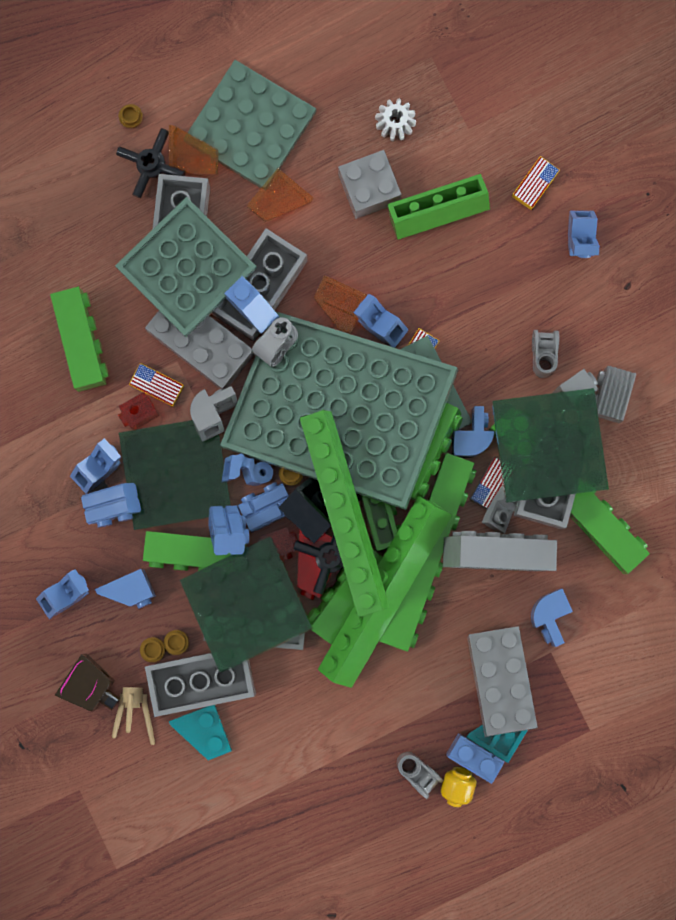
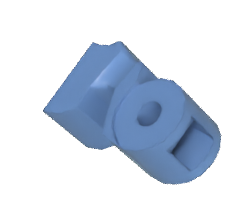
[222,453,273,486]

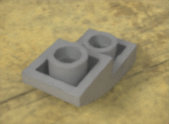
[482,478,522,534]

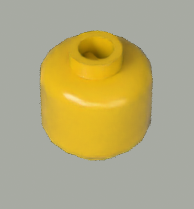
[441,767,477,807]

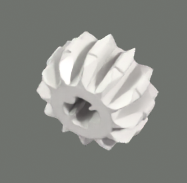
[375,99,416,141]

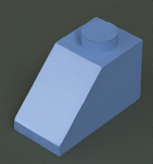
[224,276,279,334]
[95,569,156,609]

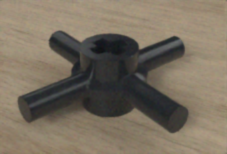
[116,128,186,199]
[293,534,343,595]

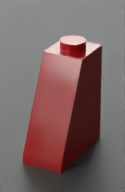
[297,529,337,600]

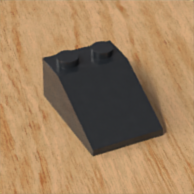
[278,478,361,543]

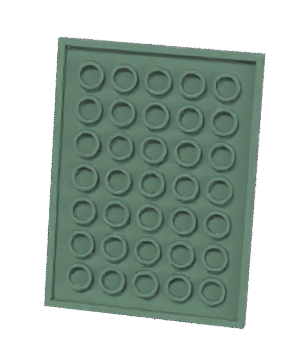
[220,311,458,510]

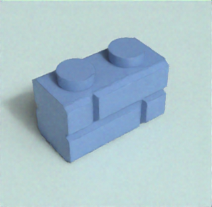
[238,482,289,533]
[81,483,141,528]
[208,506,249,555]
[446,733,504,784]

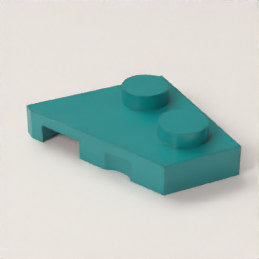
[169,705,232,760]
[466,725,528,763]

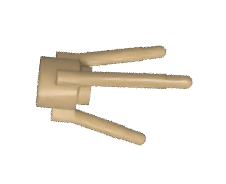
[112,687,155,745]

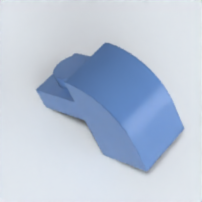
[568,211,600,258]
[354,294,409,348]
[452,406,494,458]
[70,438,121,494]
[36,569,89,619]
[531,588,573,647]

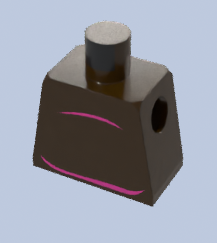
[55,653,120,712]

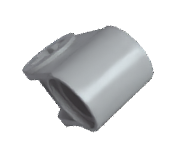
[252,317,298,367]
[532,330,559,378]
[396,752,444,799]

